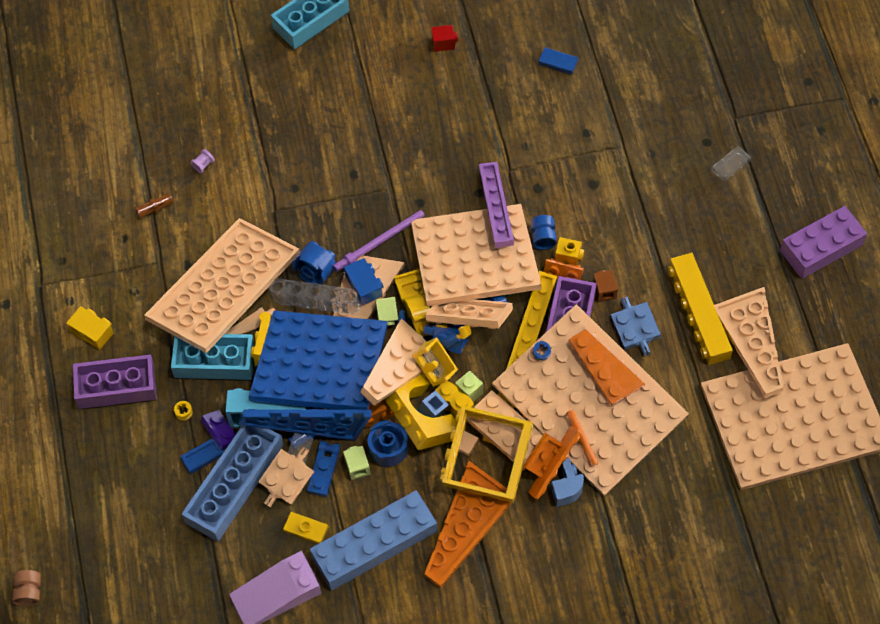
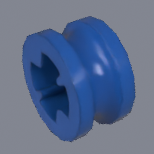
[533,341,551,361]

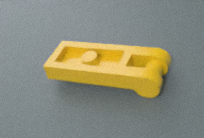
[251,312,271,366]

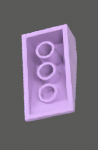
[229,551,321,624]

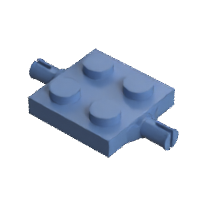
[611,297,661,356]

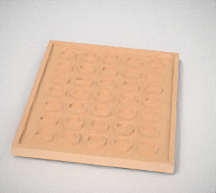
[492,304,689,496]
[700,343,880,491]

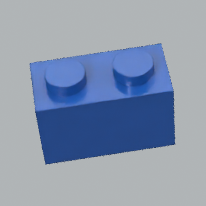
[344,258,384,306]

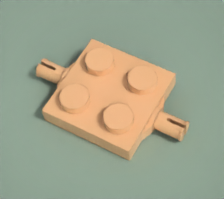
[258,446,315,507]

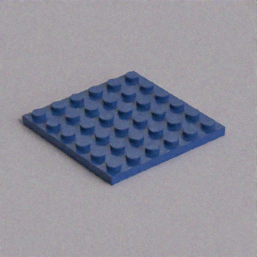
[249,310,388,410]

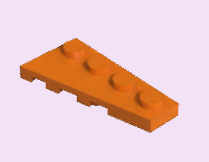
[569,329,646,406]

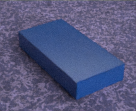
[539,47,578,75]
[180,438,224,474]

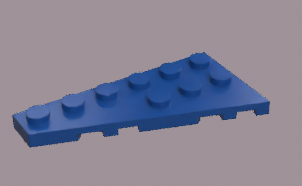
[239,409,371,441]

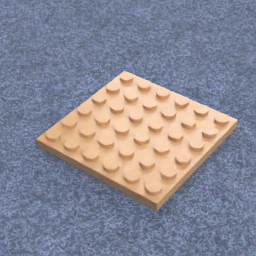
[411,204,541,306]

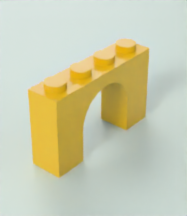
[384,373,458,450]

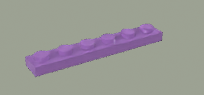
[479,162,514,248]

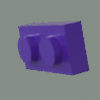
[201,410,236,450]

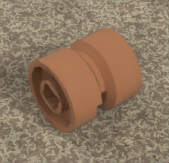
[12,570,41,606]

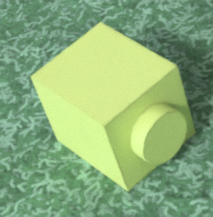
[376,297,398,326]
[455,371,483,402]
[343,446,370,480]

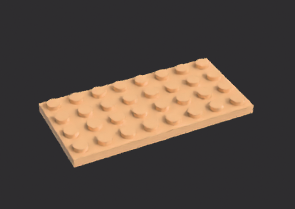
[144,218,300,353]

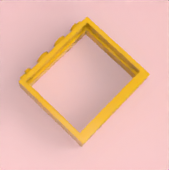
[440,405,533,503]

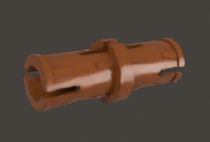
[135,193,173,218]

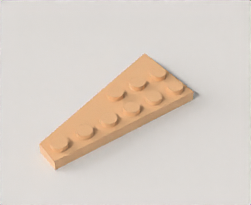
[714,287,784,398]
[360,318,431,406]

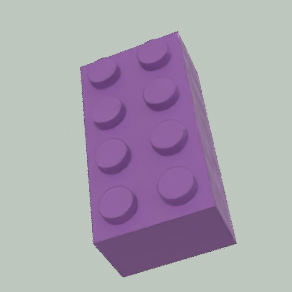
[780,206,867,279]
[546,276,597,332]
[73,355,157,409]

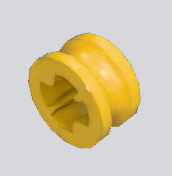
[174,401,193,421]

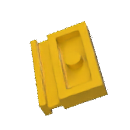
[394,269,425,303]

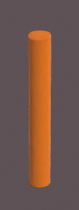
[566,410,599,467]

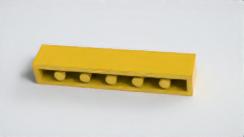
[668,253,733,365]

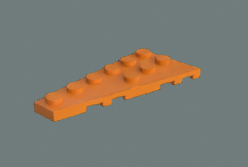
[425,461,516,588]

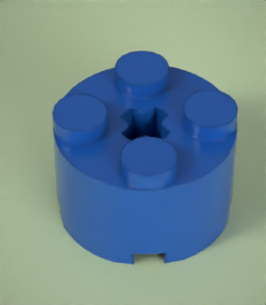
[292,241,336,286]
[367,420,408,467]

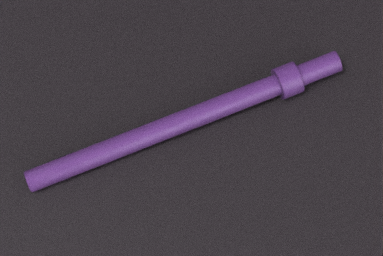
[333,210,424,272]

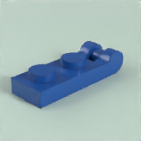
[307,441,341,498]

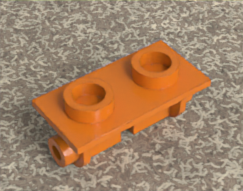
[544,258,584,280]

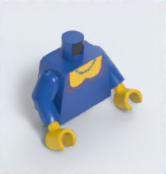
[424,323,472,354]

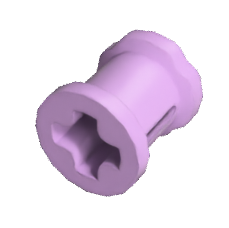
[190,149,215,173]

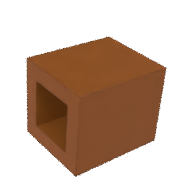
[593,270,618,302]

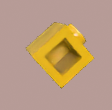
[555,237,584,265]

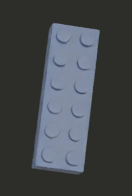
[181,425,283,542]
[310,490,437,591]

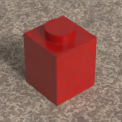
[431,25,458,52]

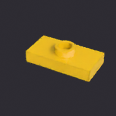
[283,512,329,544]

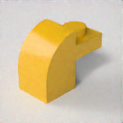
[403,293,434,337]

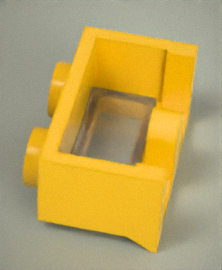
[412,337,458,387]

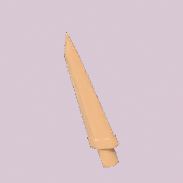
[225,307,275,334]

